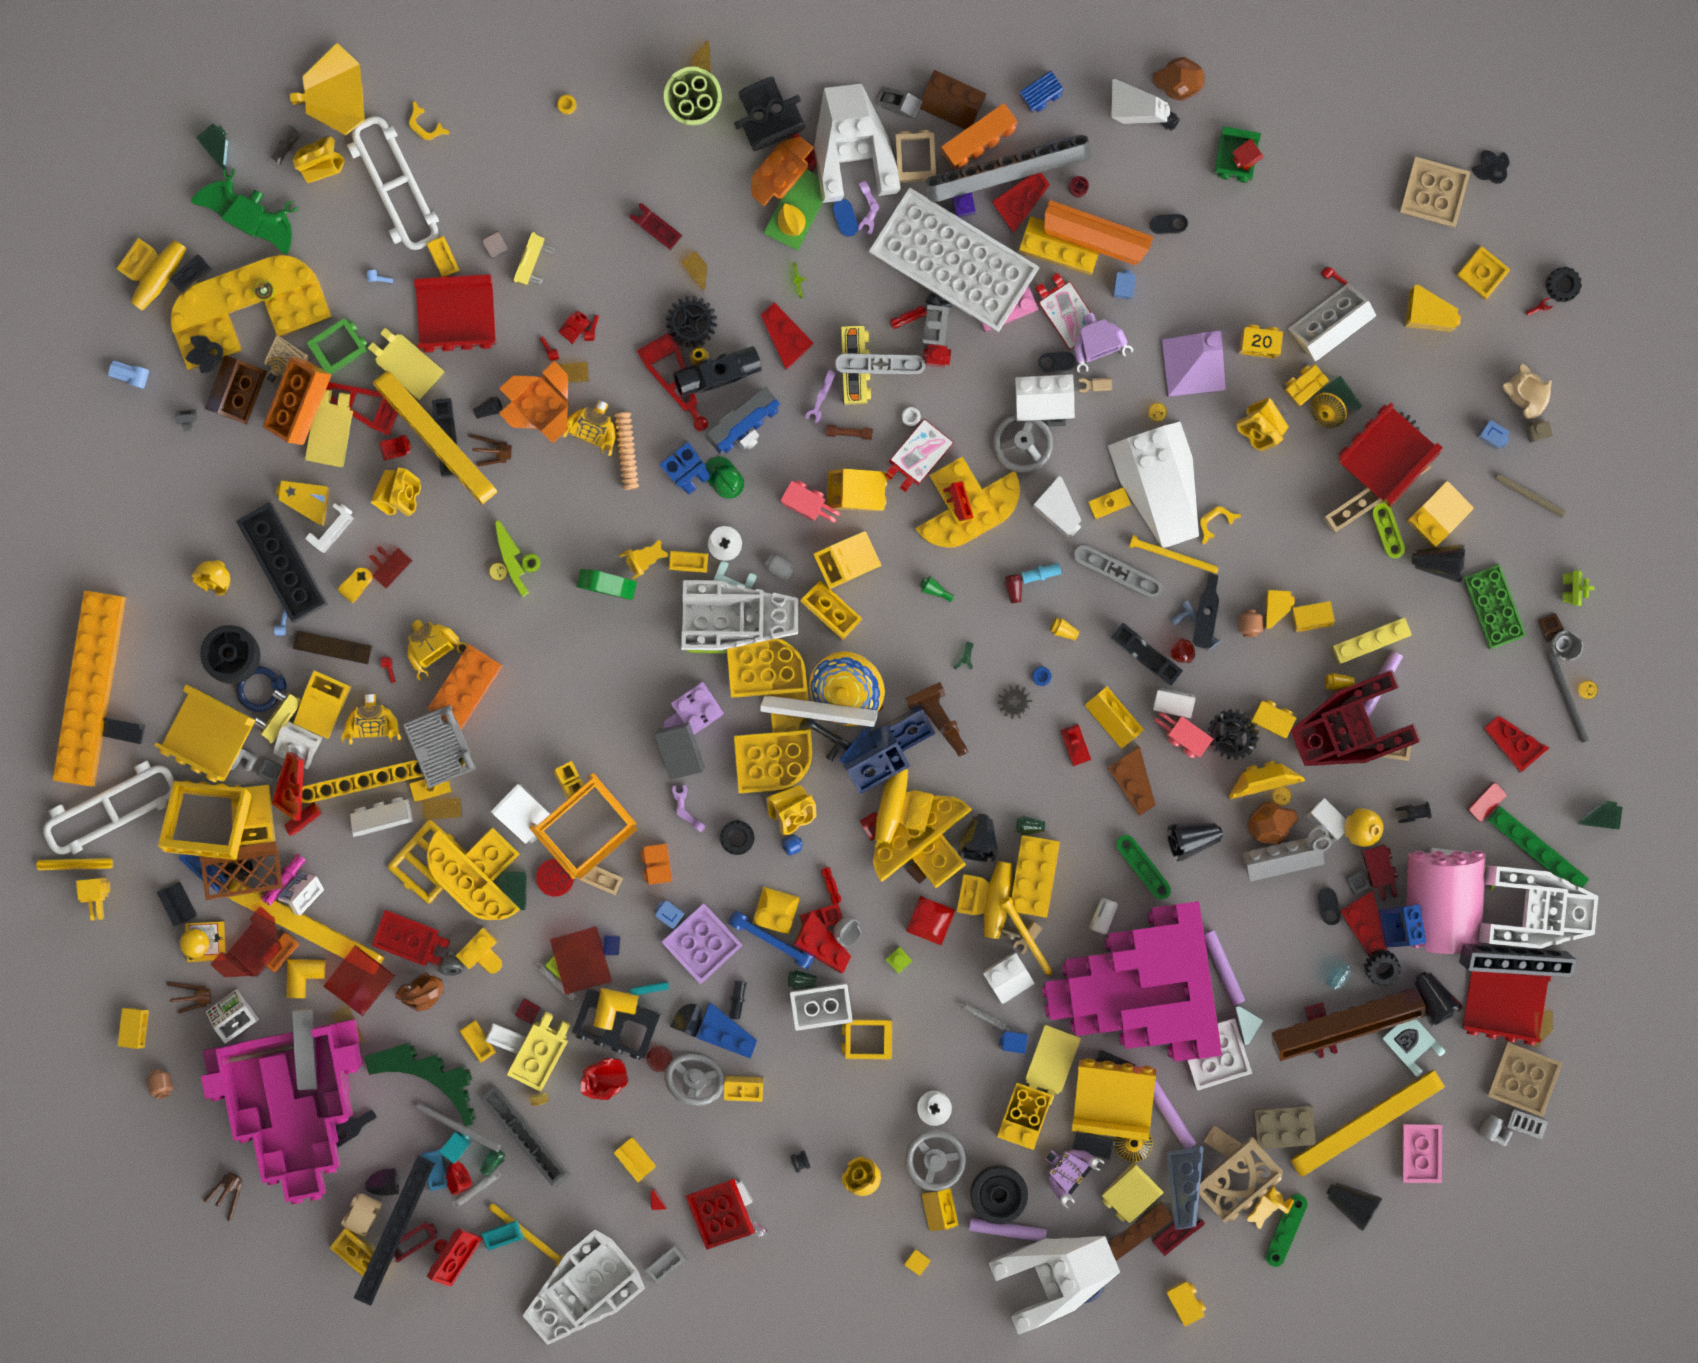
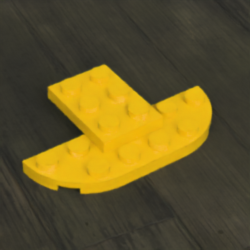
[915,456,1020,548]
[873,795,972,888]
[427,827,520,920]

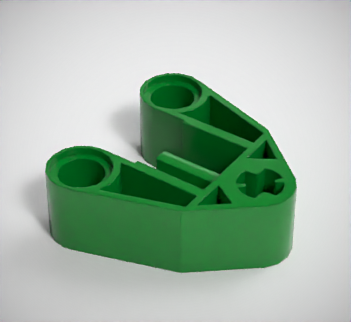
[576,568,637,601]

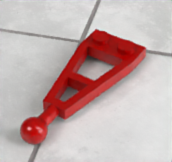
[637,333,709,432]
[326,382,398,436]

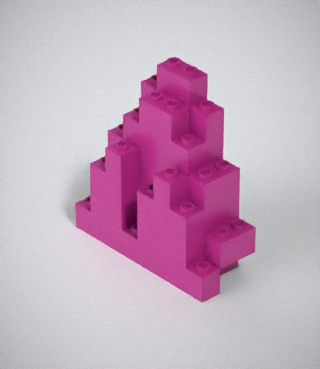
[1041,901,1222,1062]
[201,1019,363,1205]

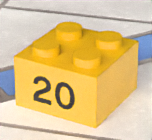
[1238,324,1283,359]

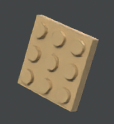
[1399,157,1471,228]
[1488,1042,1563,1117]

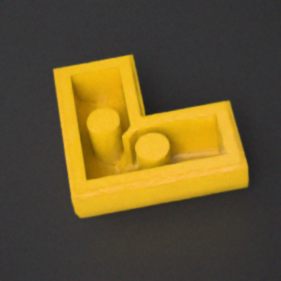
[286,959,326,998]
[593,988,639,1030]

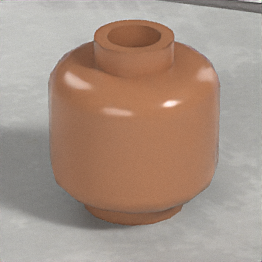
[1238,610,1263,637]
[146,1069,174,1099]

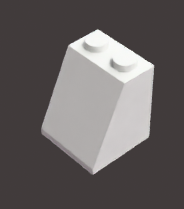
[1112,79,1170,124]
[1032,476,1081,537]
[491,784,551,844]
[982,951,1035,1004]

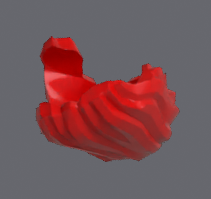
[580,1058,629,1100]

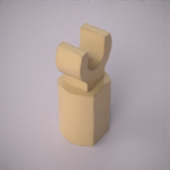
[1078,377,1112,393]
[1013,921,1043,954]

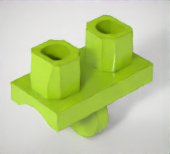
[1563,571,1594,606]

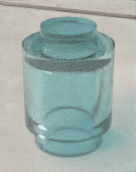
[1326,961,1353,991]

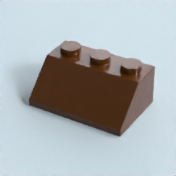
[920,70,987,130]
[205,355,267,425]

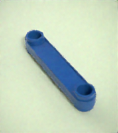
[728,910,814,970]

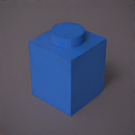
[999,1030,1028,1054]

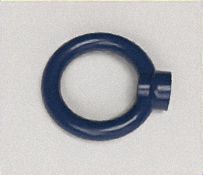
[236,666,287,712]

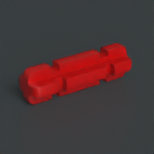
[890,306,927,329]
[821,867,842,904]

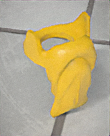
[619,539,668,580]
[1247,1186,1294,1229]

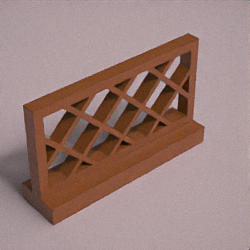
[199,841,283,901]

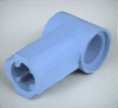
[108,361,149,389]

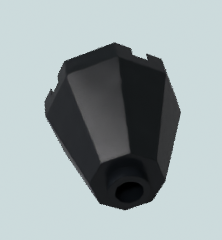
[957,814,998,862]

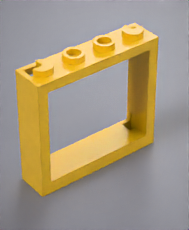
[158,780,252,860]

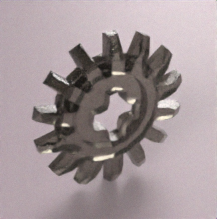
[998,685,1032,719]

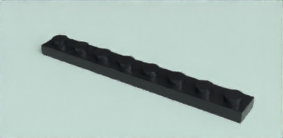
[353,1155,435,1306]

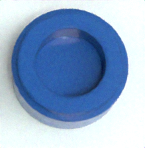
[1032,667,1052,686]

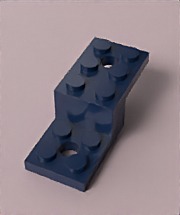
[844,705,936,794]

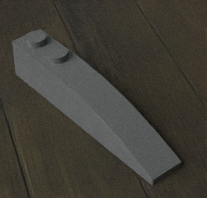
[481,1086,571,1188]

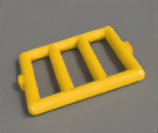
[388,820,467,904]

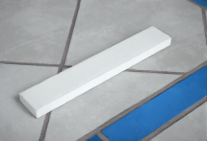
[760,695,878,727]

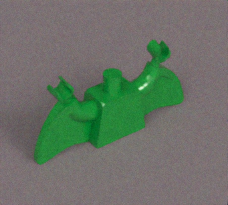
[191,168,299,255]

